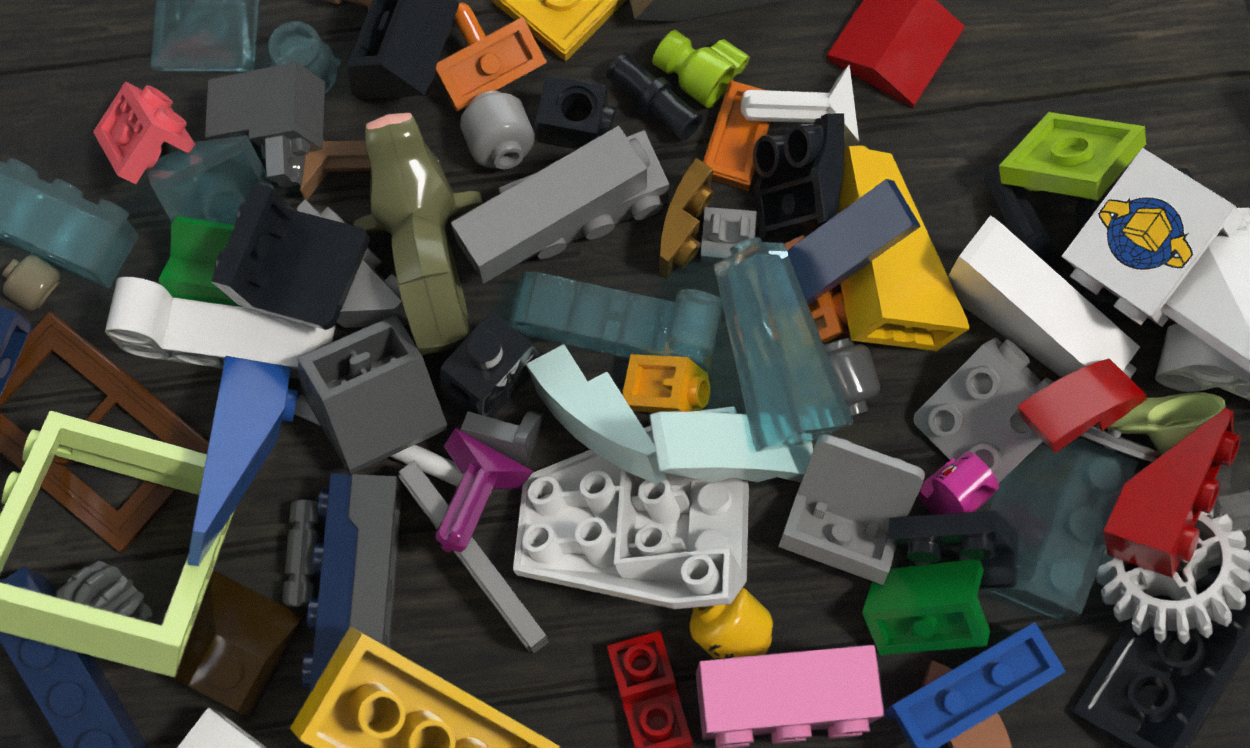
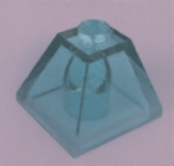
[151,0,259,71]
[146,135,276,225]

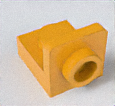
[622,354,711,413]

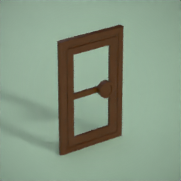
[0,311,209,554]

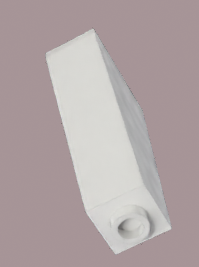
[948,215,1140,378]

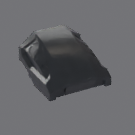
[753,113,845,239]

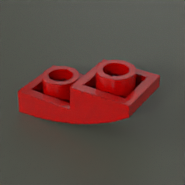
[1017,358,1147,453]
[607,631,693,748]

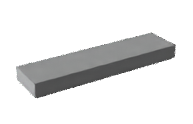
[399,460,549,654]

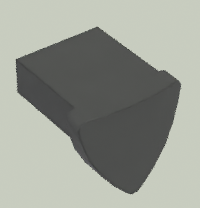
[461,410,544,467]

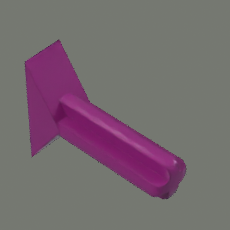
[435,428,533,553]

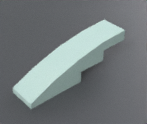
[650,412,813,482]

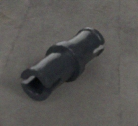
[606,52,703,141]

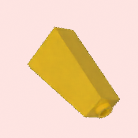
[837,146,969,351]

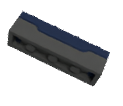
[302,473,403,695]

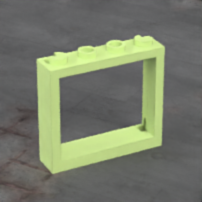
[0,411,235,677]

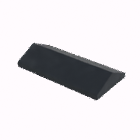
[1072,564,1250,748]

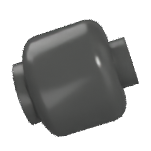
[804,337,880,419]

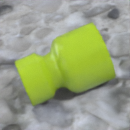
[652,30,750,108]

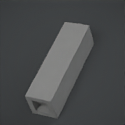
[451,126,651,284]

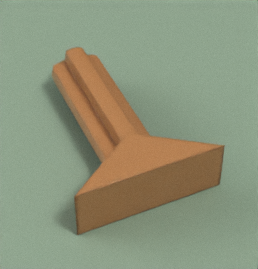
[300,140,371,200]

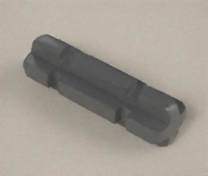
[282,500,321,608]

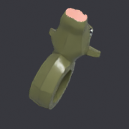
[353,113,483,355]

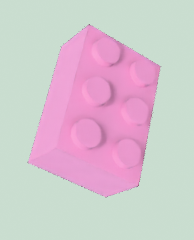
[696,645,884,748]

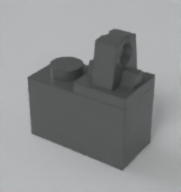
[205,62,325,188]

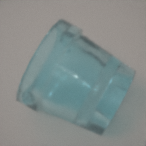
[268,21,341,93]

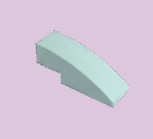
[526,344,666,484]

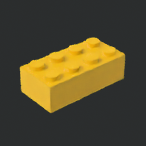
[290,626,560,748]

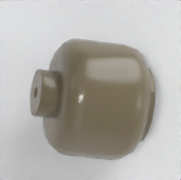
[2,254,60,311]

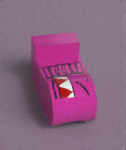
[917,452,999,515]

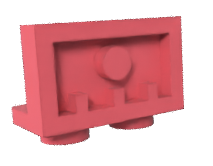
[93,81,195,184]

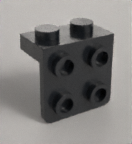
[211,183,370,330]

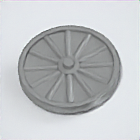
[1080,426,1163,462]

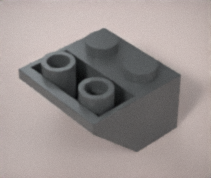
[297,315,447,475]

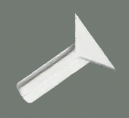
[741,64,859,149]

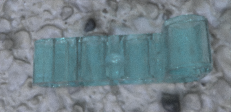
[508,272,724,372]

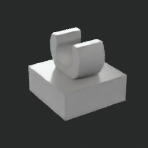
[700,207,757,267]

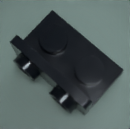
[888,510,1019,589]

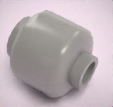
[460,91,535,169]

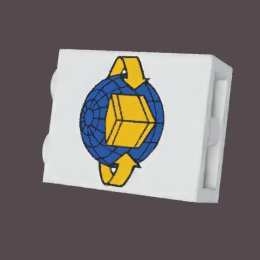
[1062,148,1244,327]

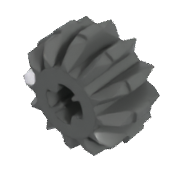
[57,561,152,623]

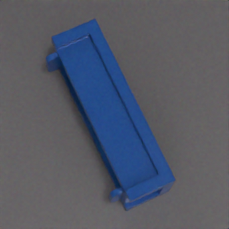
[883,622,1066,748]

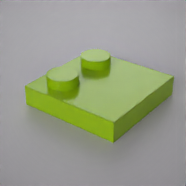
[999,112,1146,200]

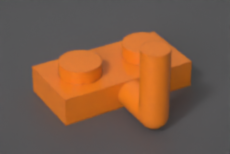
[435,3,547,111]

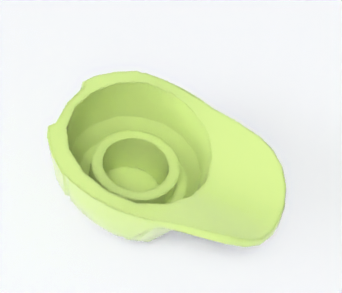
[1107,392,1225,456]

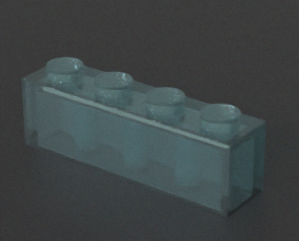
[0,158,139,289]

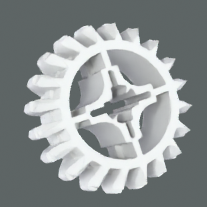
[1095,510,1250,644]

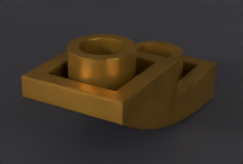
[659,158,714,278]

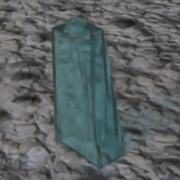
[714,237,854,452]

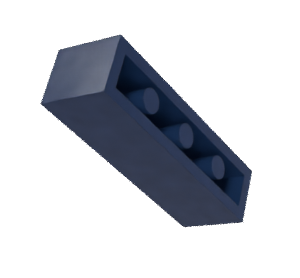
[0,566,149,748]

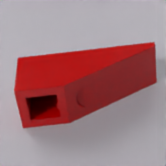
[1103,408,1241,578]

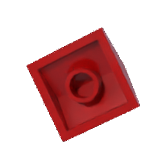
[826,0,965,109]

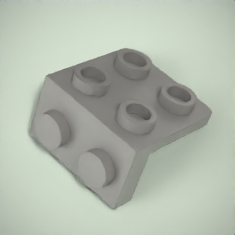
[914,337,1053,484]
[778,434,925,585]

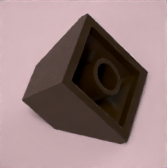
[173,570,306,717]

